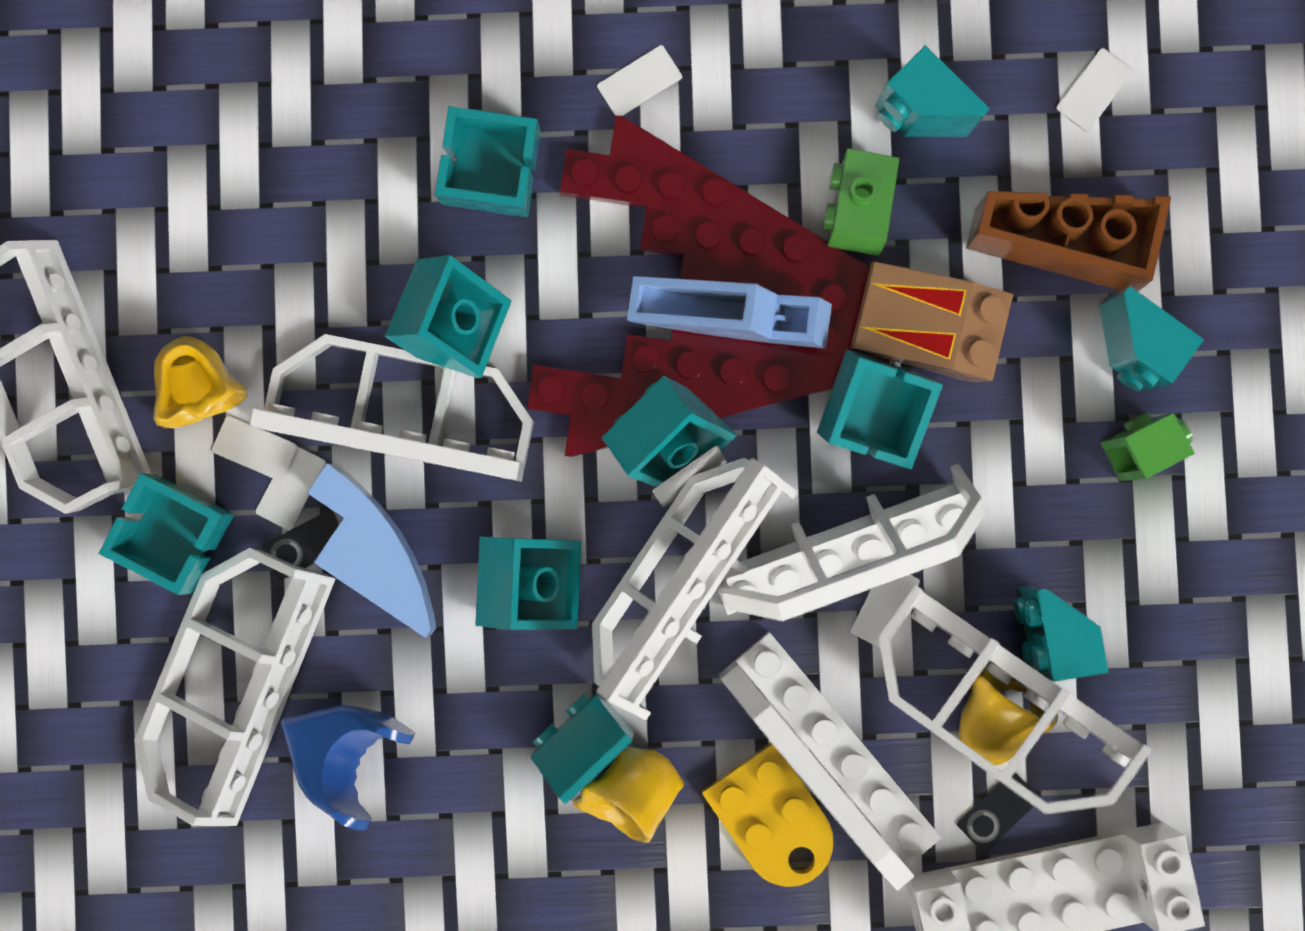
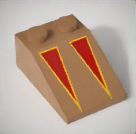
[851,262,1013,382]

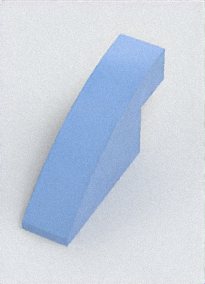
[627,276,832,348]
[307,463,436,638]

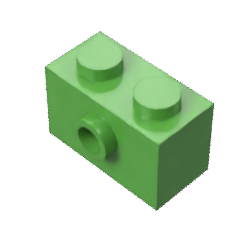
[822,148,900,256]
[1100,412,1195,481]

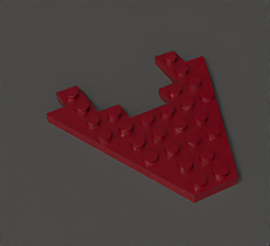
[527,115,890,457]

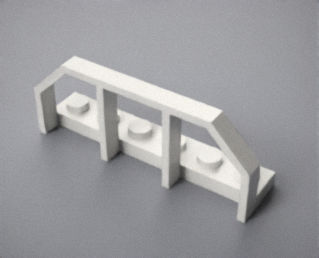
[0,240,152,514]
[249,334,534,482]
[592,458,798,720]
[718,464,985,621]
[134,548,336,826]
[878,585,1152,814]
[719,632,941,891]

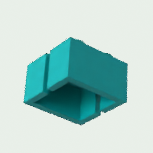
[435,106,541,218]
[817,349,943,470]
[98,473,234,595]

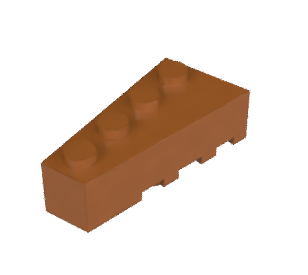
[966,191,1171,292]

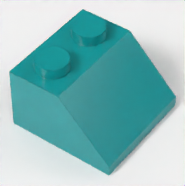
[874,45,990,137]
[385,255,512,378]
[1099,286,1204,392]
[602,376,737,487]
[475,537,582,630]
[530,692,634,805]

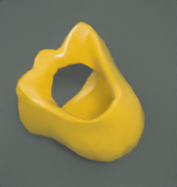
[153,336,249,429]
[958,663,1058,766]
[573,746,684,843]

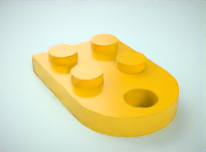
[701,742,833,887]

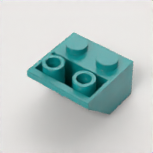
[1014,586,1109,682]

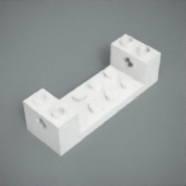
[906,822,1205,931]

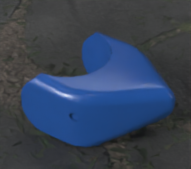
[281,705,415,830]

